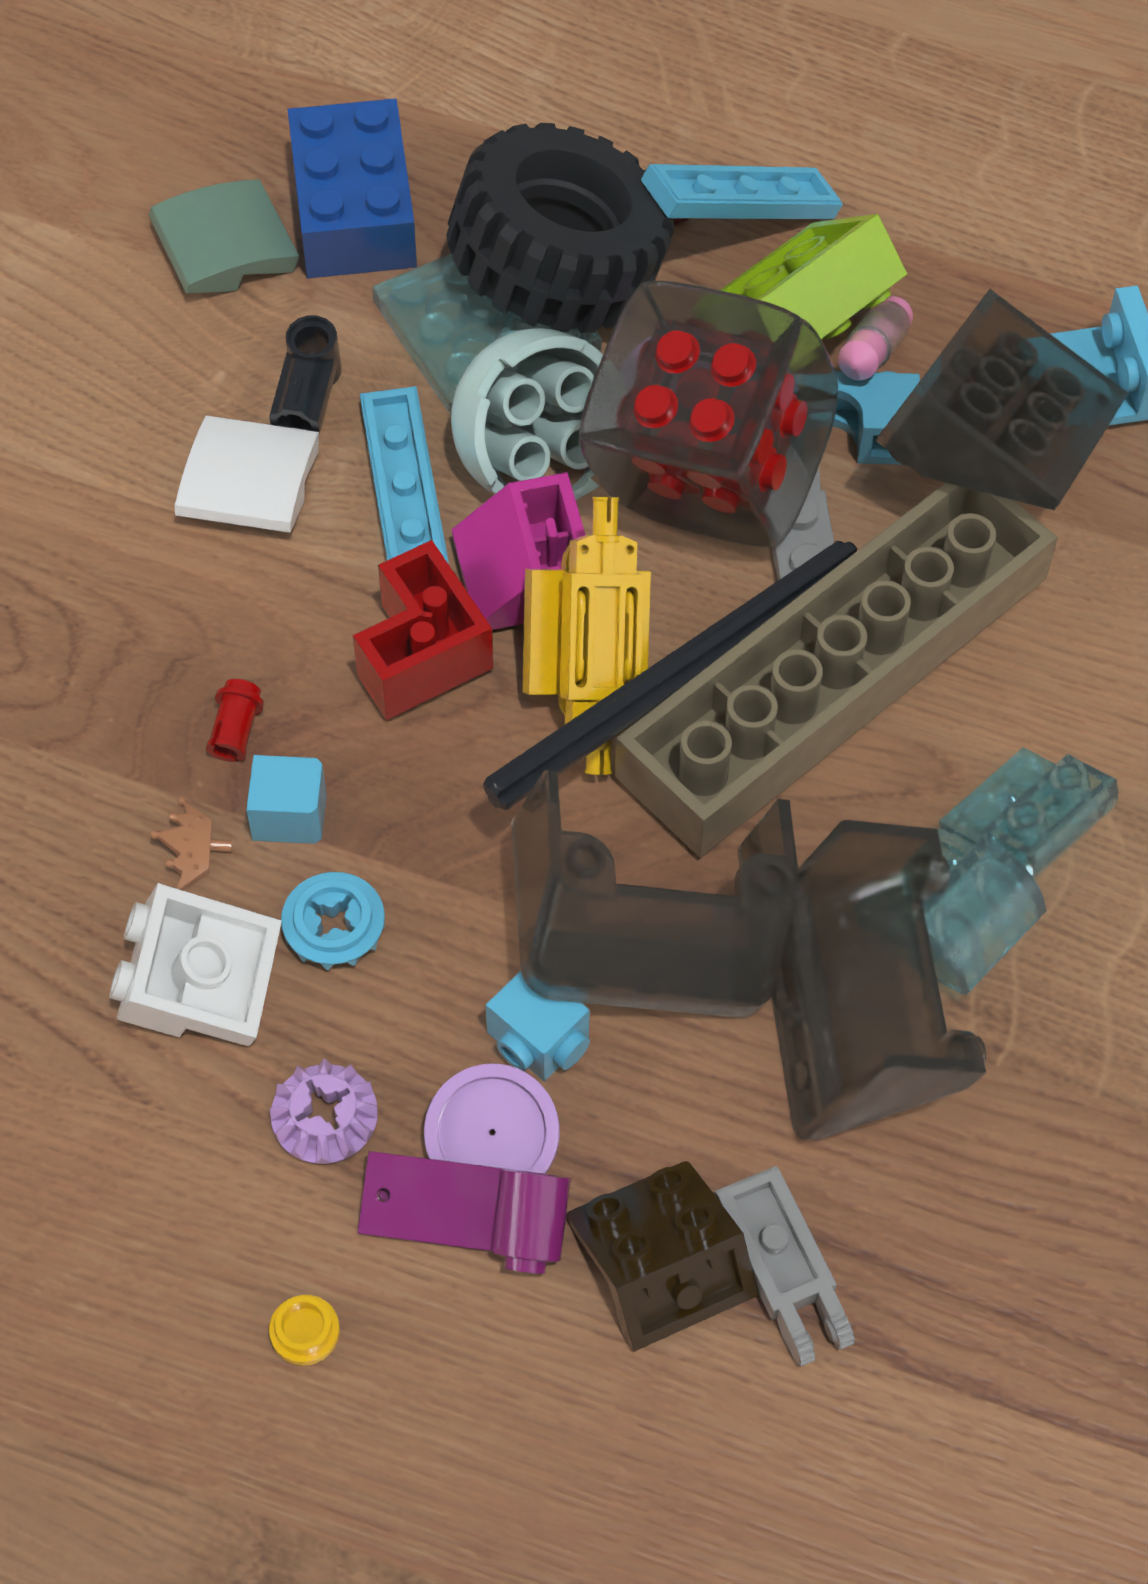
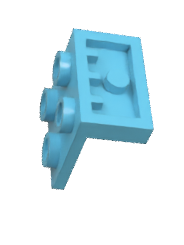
[1017,285,1148,434]

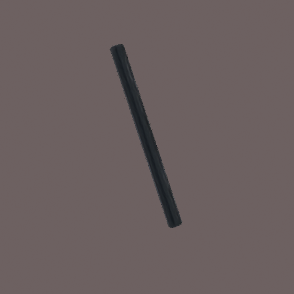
[483,541,857,810]

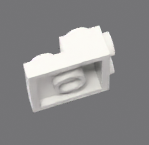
[109,883,282,1047]

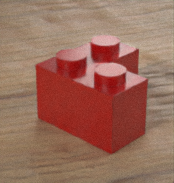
[353,540,493,720]

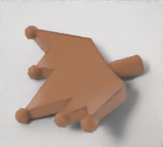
[150,797,232,891]

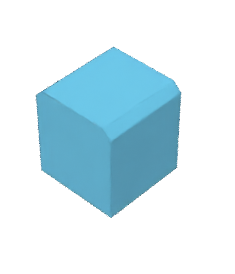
[246,755,327,844]

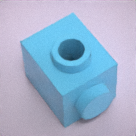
[486,961,590,1082]

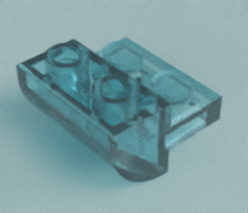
[939,747,1118,890]
[857,828,1047,996]

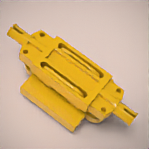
[522,497,651,775]

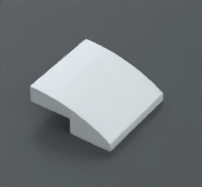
[175,415,319,533]

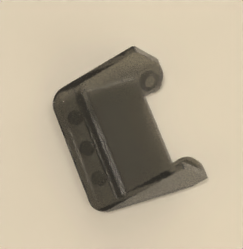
[762,820,986,1140]

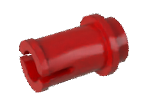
[206,679,264,762]

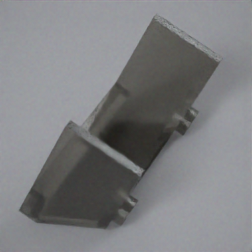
[511,770,800,1018]

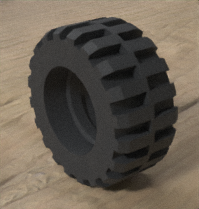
[446,123,674,334]

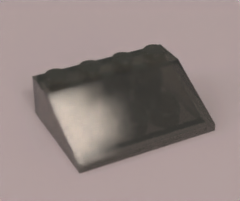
[875,289,1128,510]

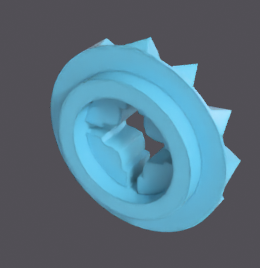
[281,872,385,971]

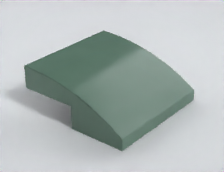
[149,179,299,294]

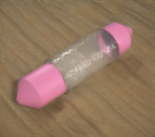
[838,296,913,380]

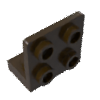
[567,1161,759,1352]

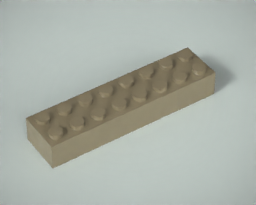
[615,464,1058,858]

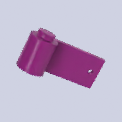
[358,1151,571,1274]

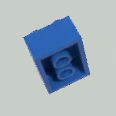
[287,98,417,279]

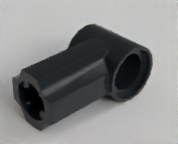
[269,315,342,433]

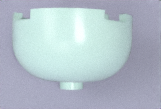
[451,328,628,500]

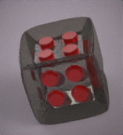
[579,281,838,547]

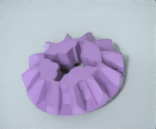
[269,1058,378,1164]

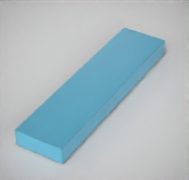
[641,164,843,219]
[360,386,449,564]

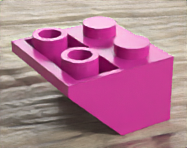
[452,472,585,630]

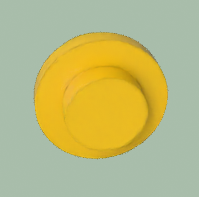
[269,1295,340,1366]

